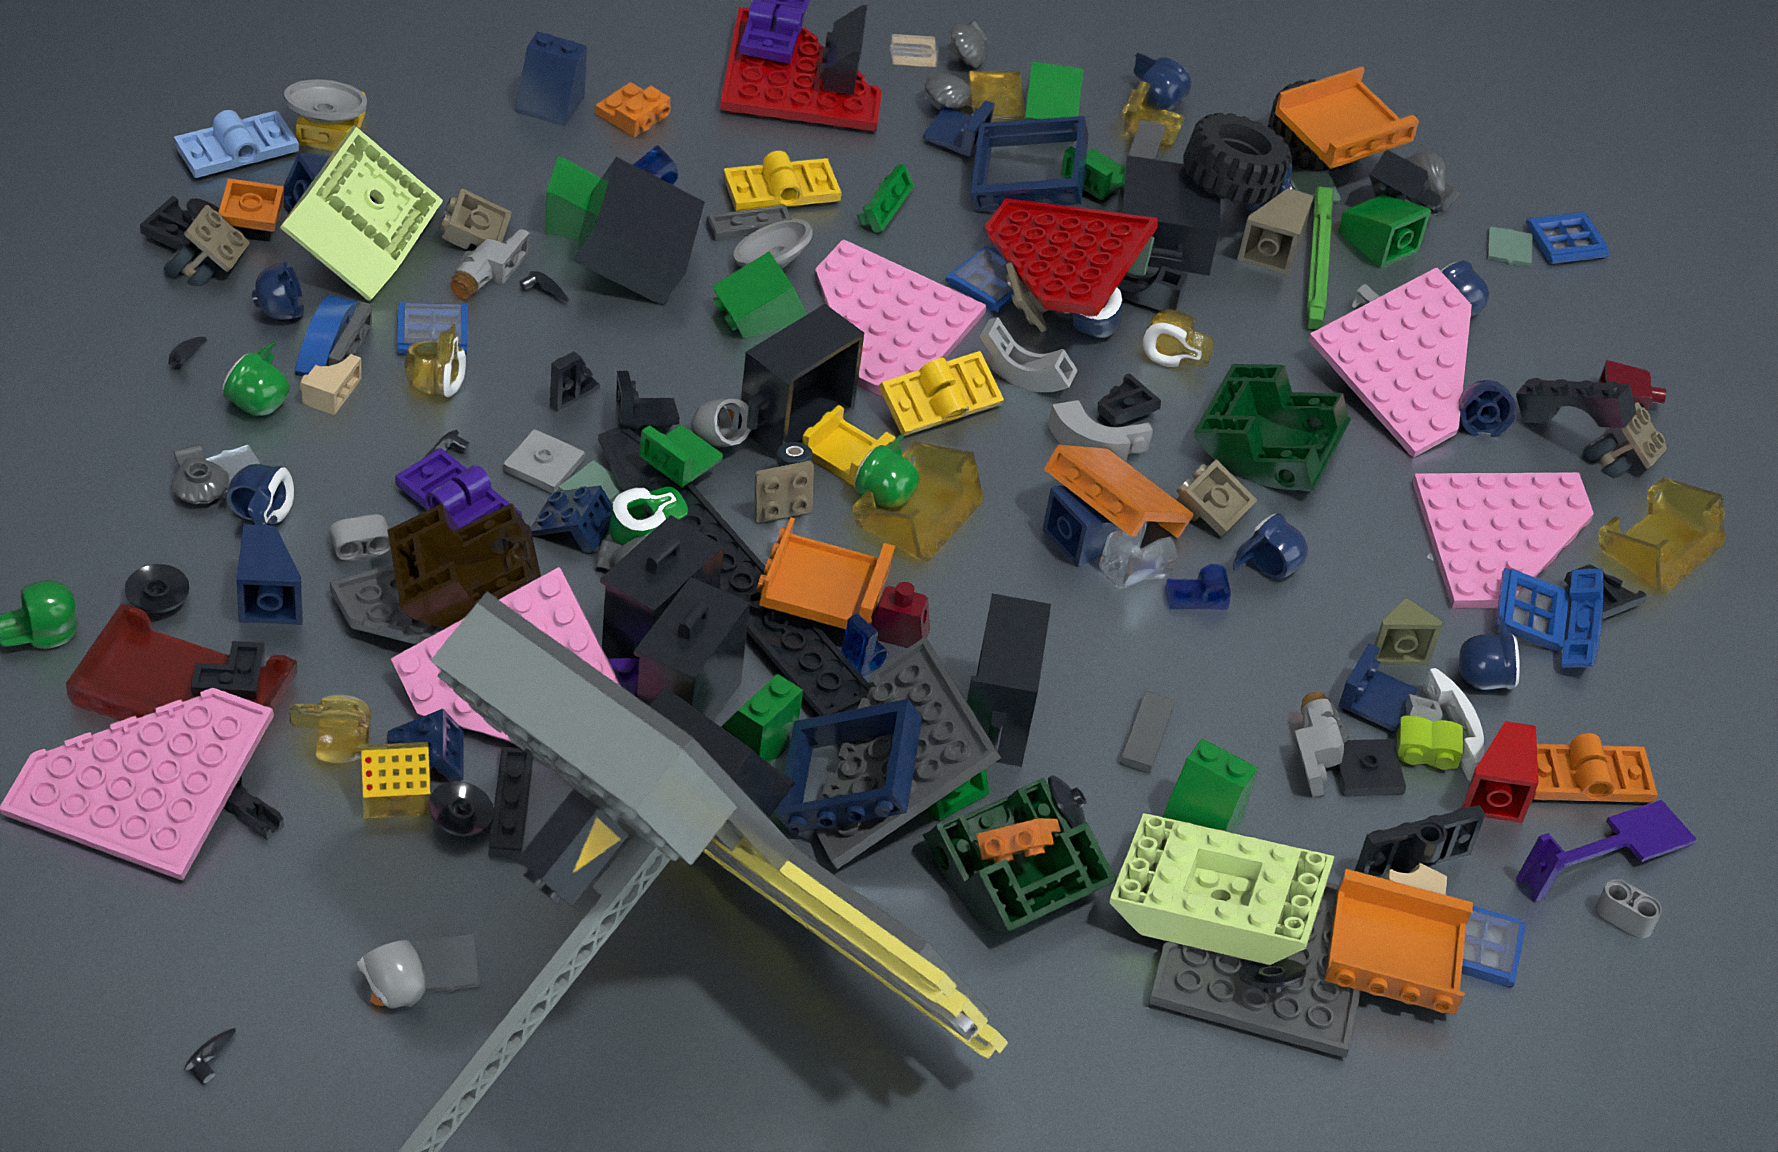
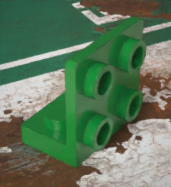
[1060,146,1124,200]
[640,425,723,487]

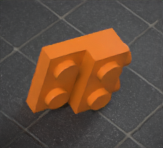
[595,82,671,138]
[218,178,284,232]
[977,818,1060,864]

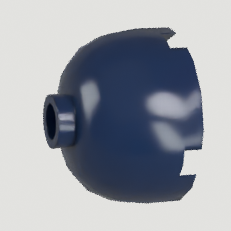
[252,261,304,321]
[1459,380,1516,437]

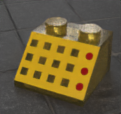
[361,742,430,819]

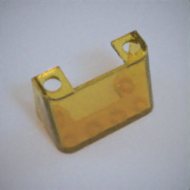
[851,441,984,562]
[1598,477,1726,593]

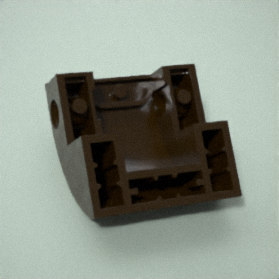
[387,503,541,628]

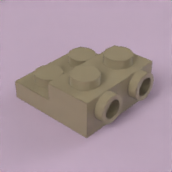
[439,188,512,250]
[1175,459,1257,537]

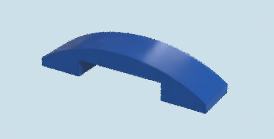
[295,295,357,376]
[1561,569,1603,668]

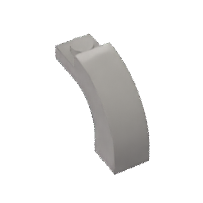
[980,317,1078,392]
[1048,400,1153,462]

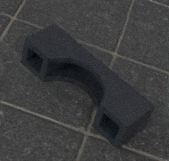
[1117,266,1188,315]
[1516,378,1637,428]

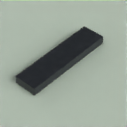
[488,747,534,858]

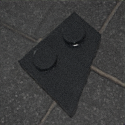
[140,196,196,250]

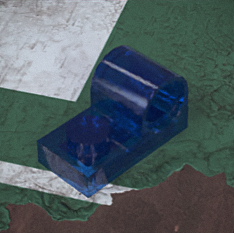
[633,145,679,185]
[1165,564,1231,610]
[841,613,889,677]

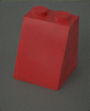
[1461,721,1539,823]

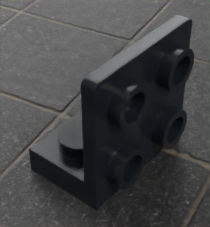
[616,371,680,428]

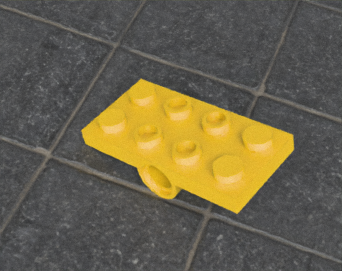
[723,151,841,211]
[879,351,1004,436]

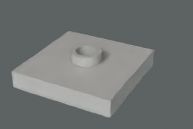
[503,429,585,493]

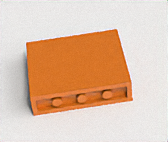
[1275,66,1419,169]
[1043,444,1194,538]
[757,517,895,635]
[1325,869,1473,1015]

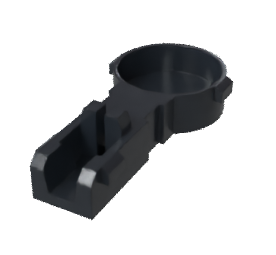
[222,776,284,840]

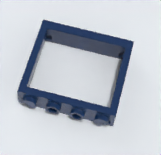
[970,116,1089,212]
[776,699,922,834]

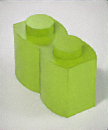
[1396,716,1463,770]

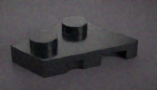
[550,351,600,412]
[1097,373,1161,426]
[1564,564,1647,619]

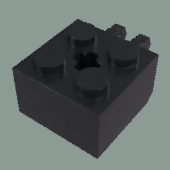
[1369,149,1444,216]

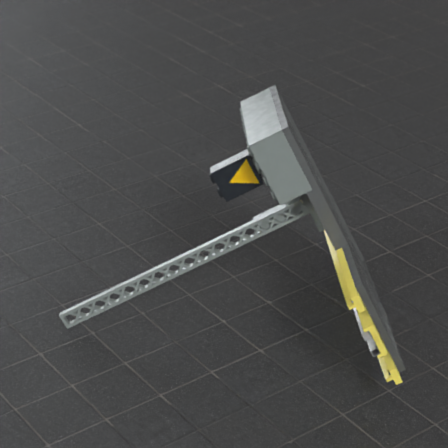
[398,592,1008,1152]

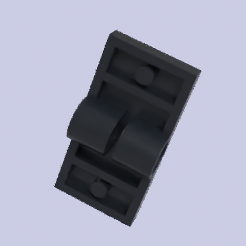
[1355,805,1486,878]

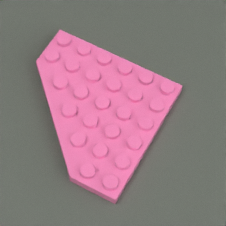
[814,239,987,398]
[1308,267,1472,458]
[1412,473,1594,609]
[391,567,622,743]
[0,688,274,881]

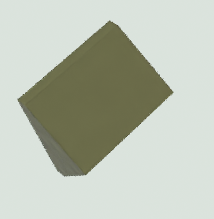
[1374,598,1443,665]

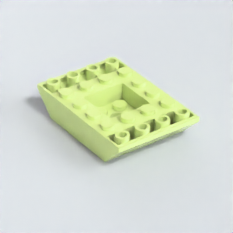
[280,125,443,301]
[1110,813,1334,965]

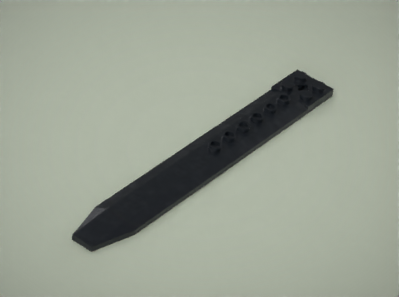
[598,425,871,745]

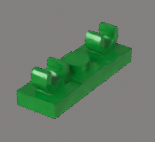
[856,164,914,233]

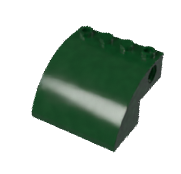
[1193,364,1351,491]
[923,778,1117,933]

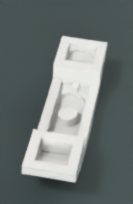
[1423,668,1484,782]

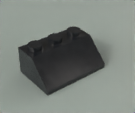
[819,5,867,94]

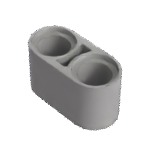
[329,514,390,561]
[1596,879,1662,938]

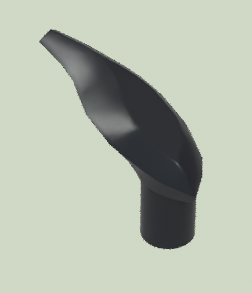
[519,271,569,303]
[168,336,207,365]
[424,430,470,458]
[184,1028,236,1083]

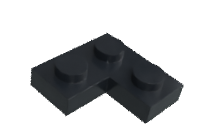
[191,641,265,699]

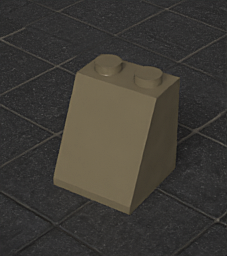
[1237,188,1313,275]

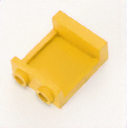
[296,92,366,151]
[802,405,896,486]

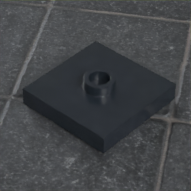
[1335,739,1407,796]

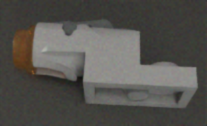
[451,229,530,298]
[1295,692,1350,798]

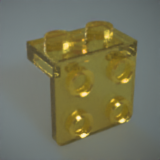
[966,71,1025,119]
[1121,81,1185,149]

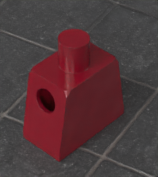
[1599,360,1666,411]
[866,582,930,648]

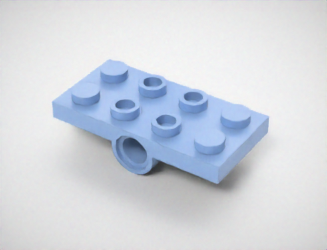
[174,110,299,178]

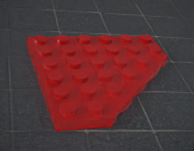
[720,7,882,131]
[984,198,1158,316]

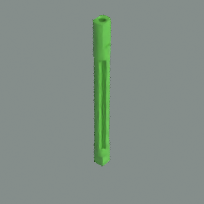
[1307,186,1333,330]

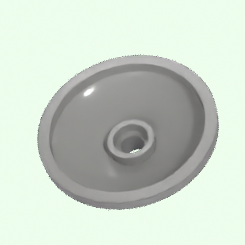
[284,80,367,125]
[733,219,813,268]

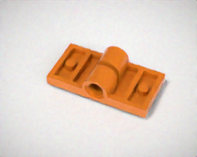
[1533,733,1658,802]

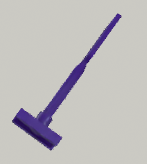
[1515,800,1697,902]

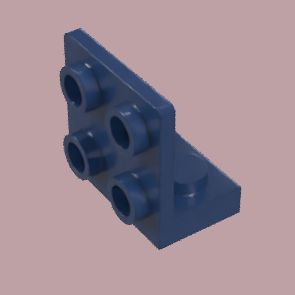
[923,100,995,156]
[530,485,612,553]
[1338,643,1417,731]
[387,709,464,783]

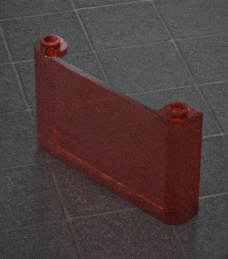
[66,604,298,721]

